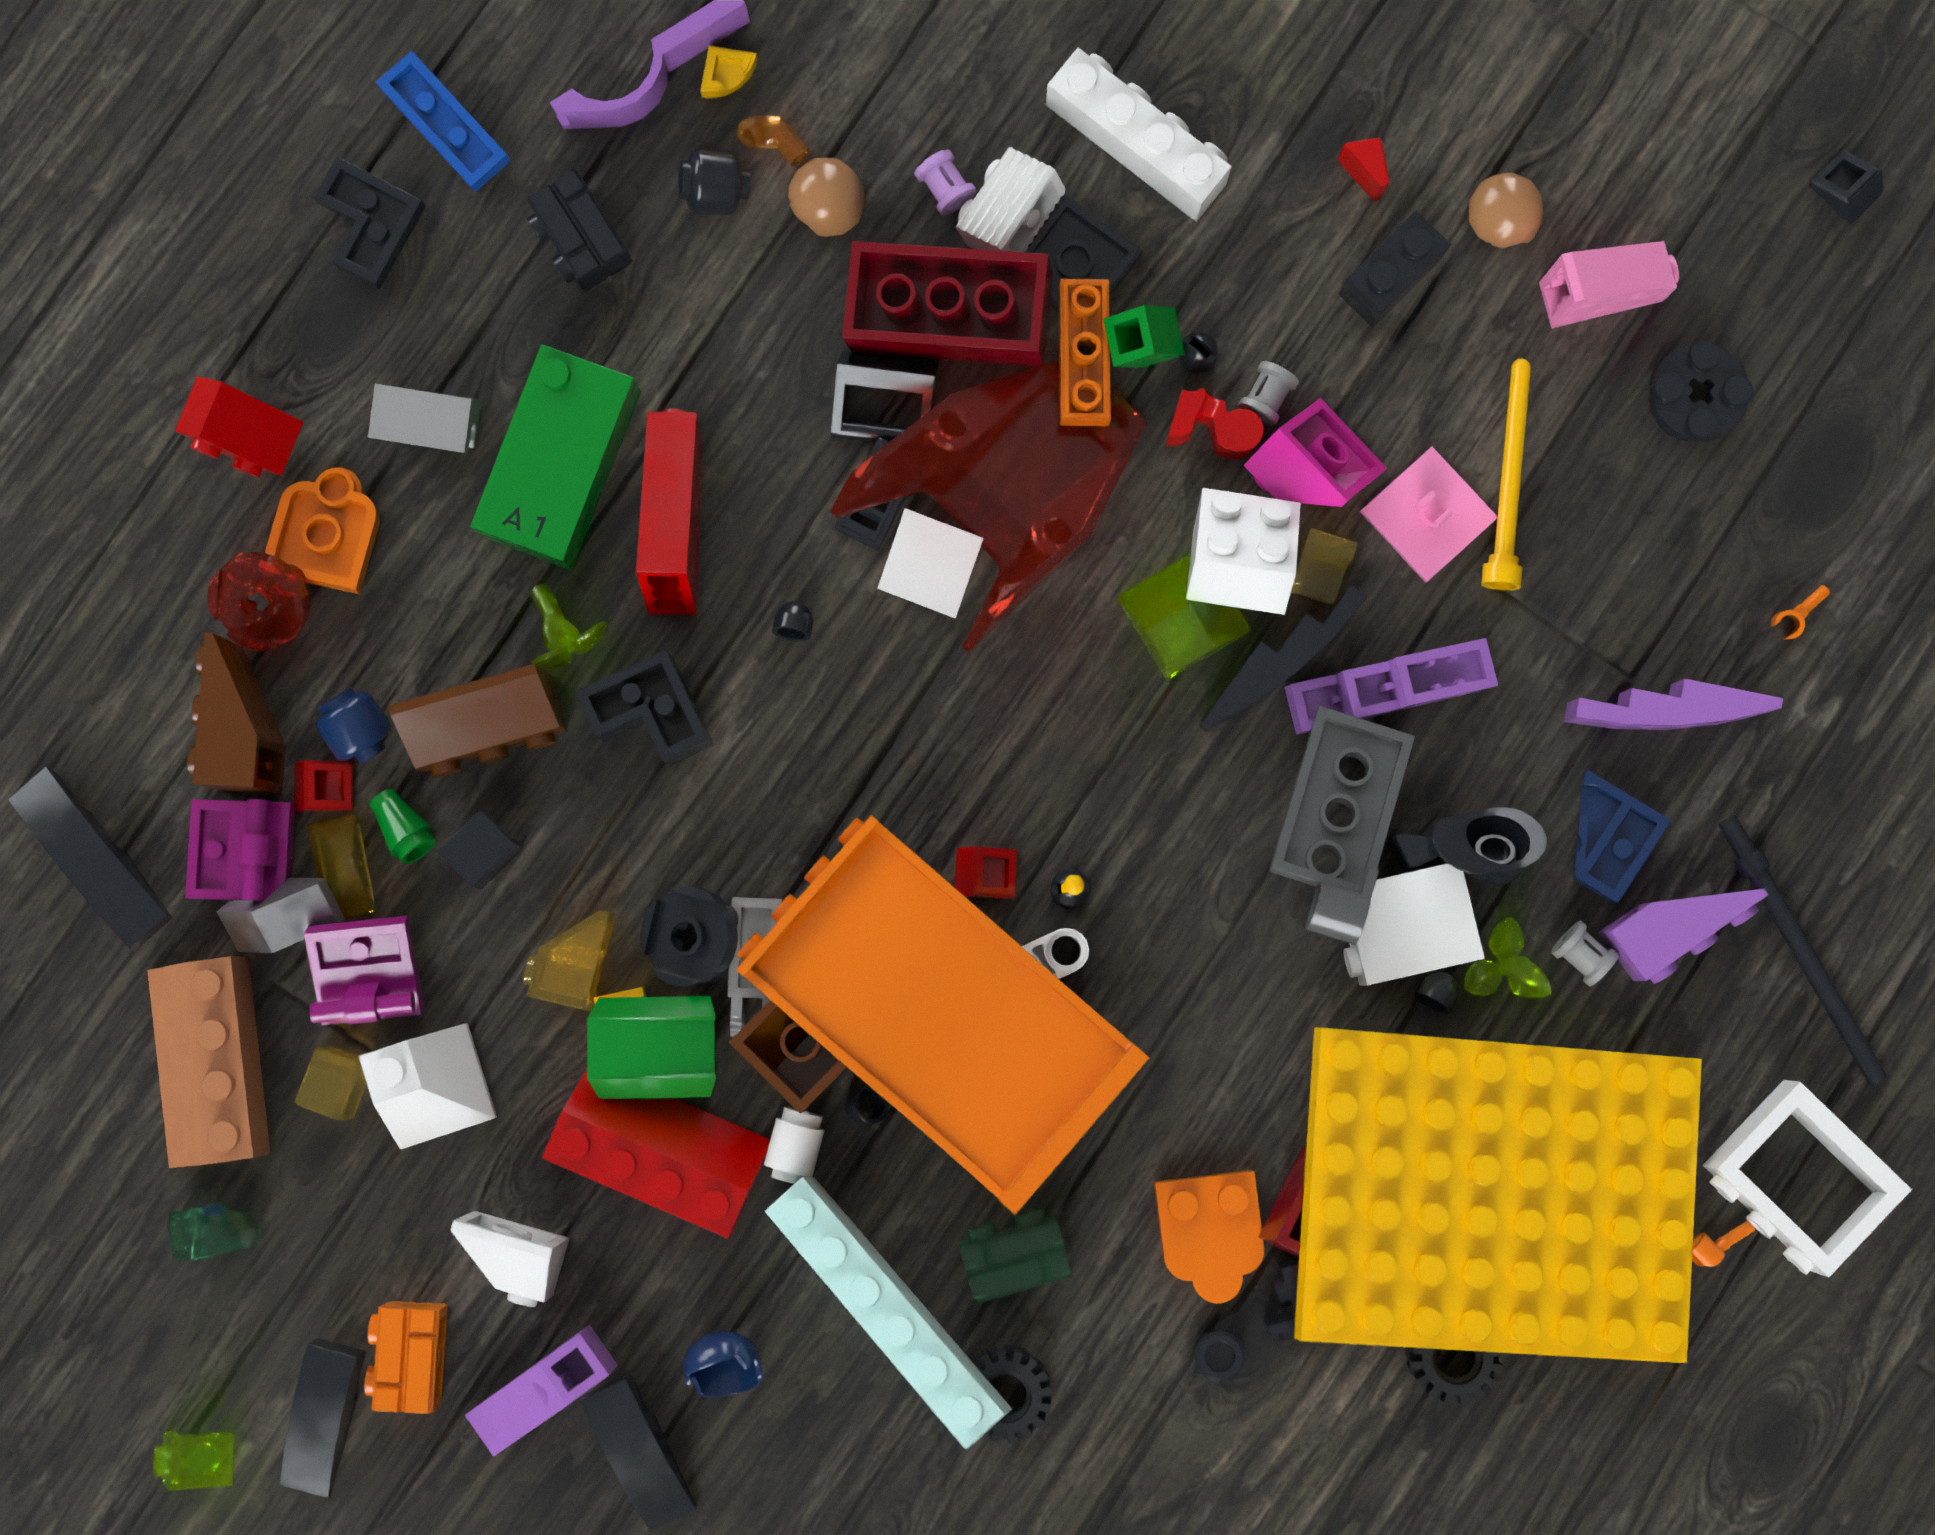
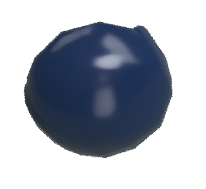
[683,1331,763,1397]

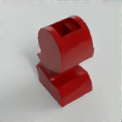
[1165,388,1264,460]

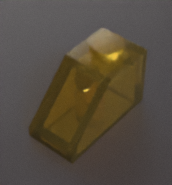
[523,910,617,1010]

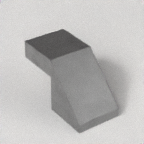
[217,878,345,953]

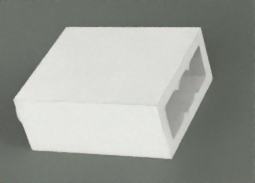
[1344,863,1485,986]

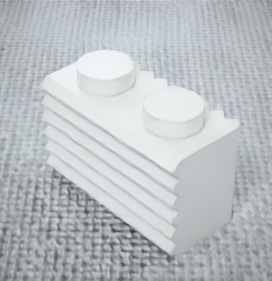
[956,147,1065,252]

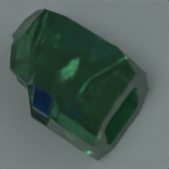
[167,1201,260,1262]

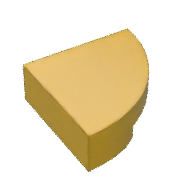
[700,45,758,98]

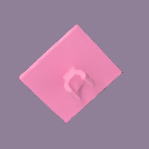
[1360,446,1497,583]

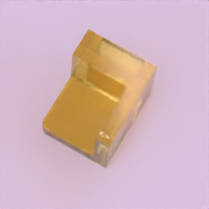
[1291,528,1358,605]
[295,1045,367,1121]

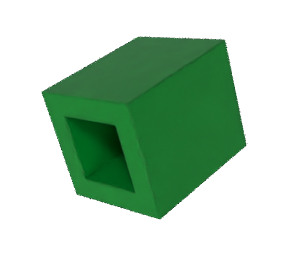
[1103,305,1185,368]

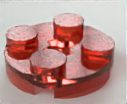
[207,552,310,651]

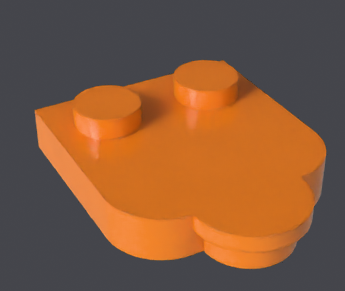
[260,467,380,594]
[1154,1170,1264,1304]

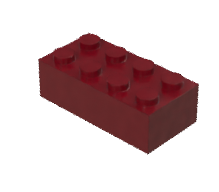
[842,241,1053,366]

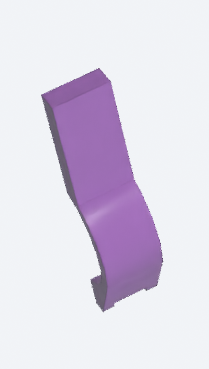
[550,0,750,129]

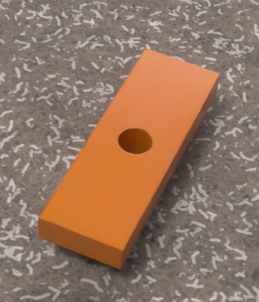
[1059,279,1111,426]

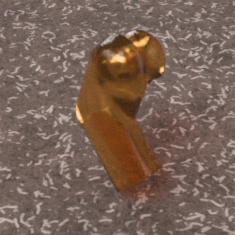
[737,116,810,166]

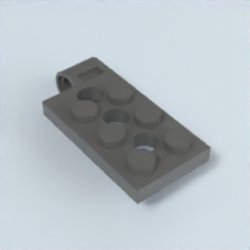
[1269,706,1415,945]

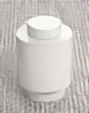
[764,1107,825,1184]

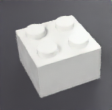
[1186,488,1301,615]

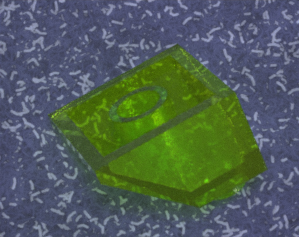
[1117,553,1251,680]

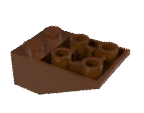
[187,632,286,795]

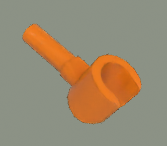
[1771,585,1830,640]
[1691,1220,1755,1267]

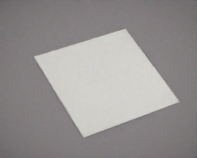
[877,508,984,619]

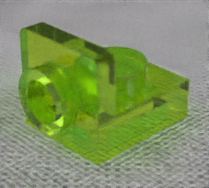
[153,1431,234,1491]

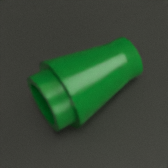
[369,789,436,864]

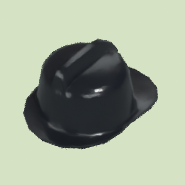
[1431,807,1547,885]

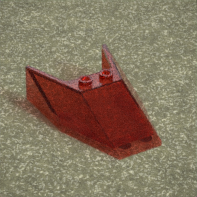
[830,361,1147,653]

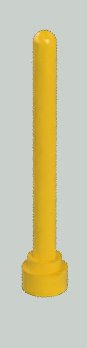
[1481,358,1531,590]

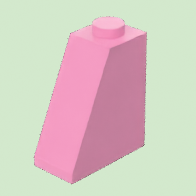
[1539,241,1679,328]

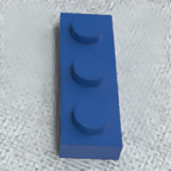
[376,51,511,192]

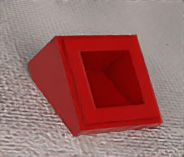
[1338,137,1390,201]
[294,760,353,812]
[955,846,1017,899]

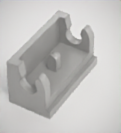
[368,384,483,453]

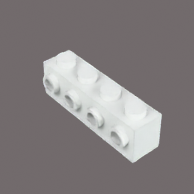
[1046,48,1232,222]

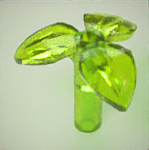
[530,584,607,668]
[1464,917,1552,998]

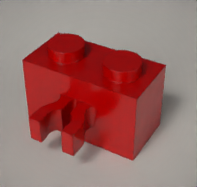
[175,376,303,478]

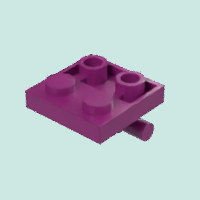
[185,799,296,901]
[304,915,424,1025]

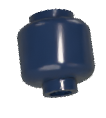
[315,688,391,764]

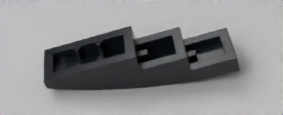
[1199,585,1367,732]
[8,766,173,951]

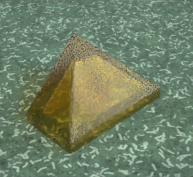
[307,814,376,917]

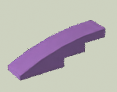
[1285,638,1498,735]
[1564,679,1783,730]

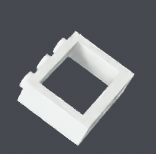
[1703,1080,1912,1277]

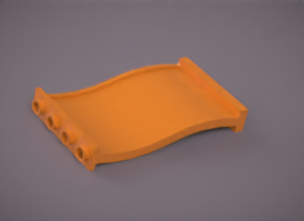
[736,815,1150,1214]

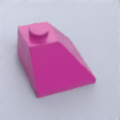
[1244,398,1387,507]

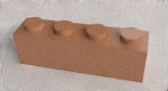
[147,956,271,1168]

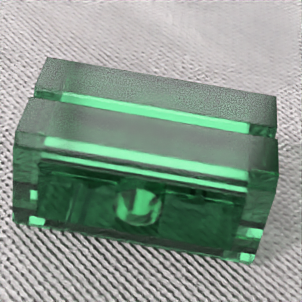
[959,1208,1073,1304]

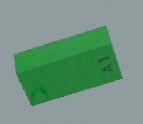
[470,344,642,571]

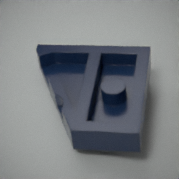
[1573,770,1672,906]

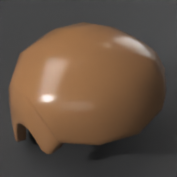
[788,158,866,237]
[1469,173,1544,249]

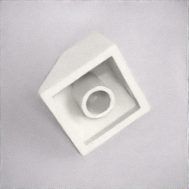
[359,1023,497,1150]
[450,1211,570,1307]

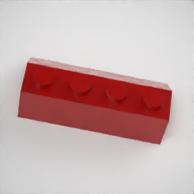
[542,1069,770,1238]

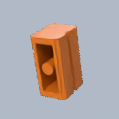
[364,1301,448,1414]

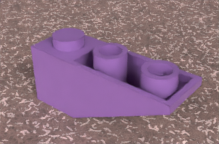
[1598,889,1768,984]
[465,1324,618,1457]

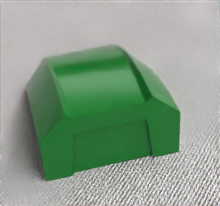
[587,996,716,1099]

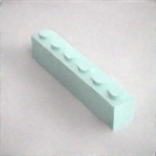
[765,1177,1012,1449]

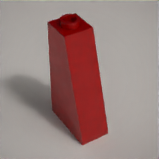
[636,408,702,615]

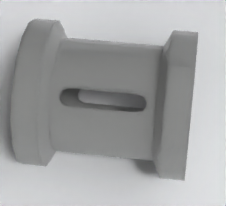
[1237,361,1299,426]
[1551,920,1620,987]

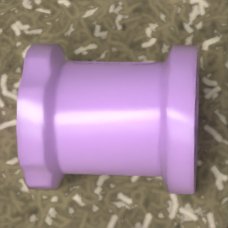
[914,149,977,215]

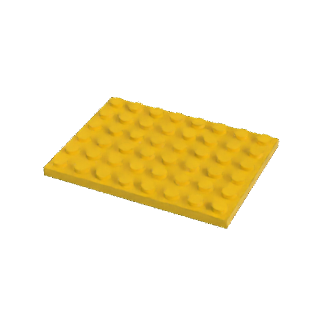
[1294,1027,1702,1363]

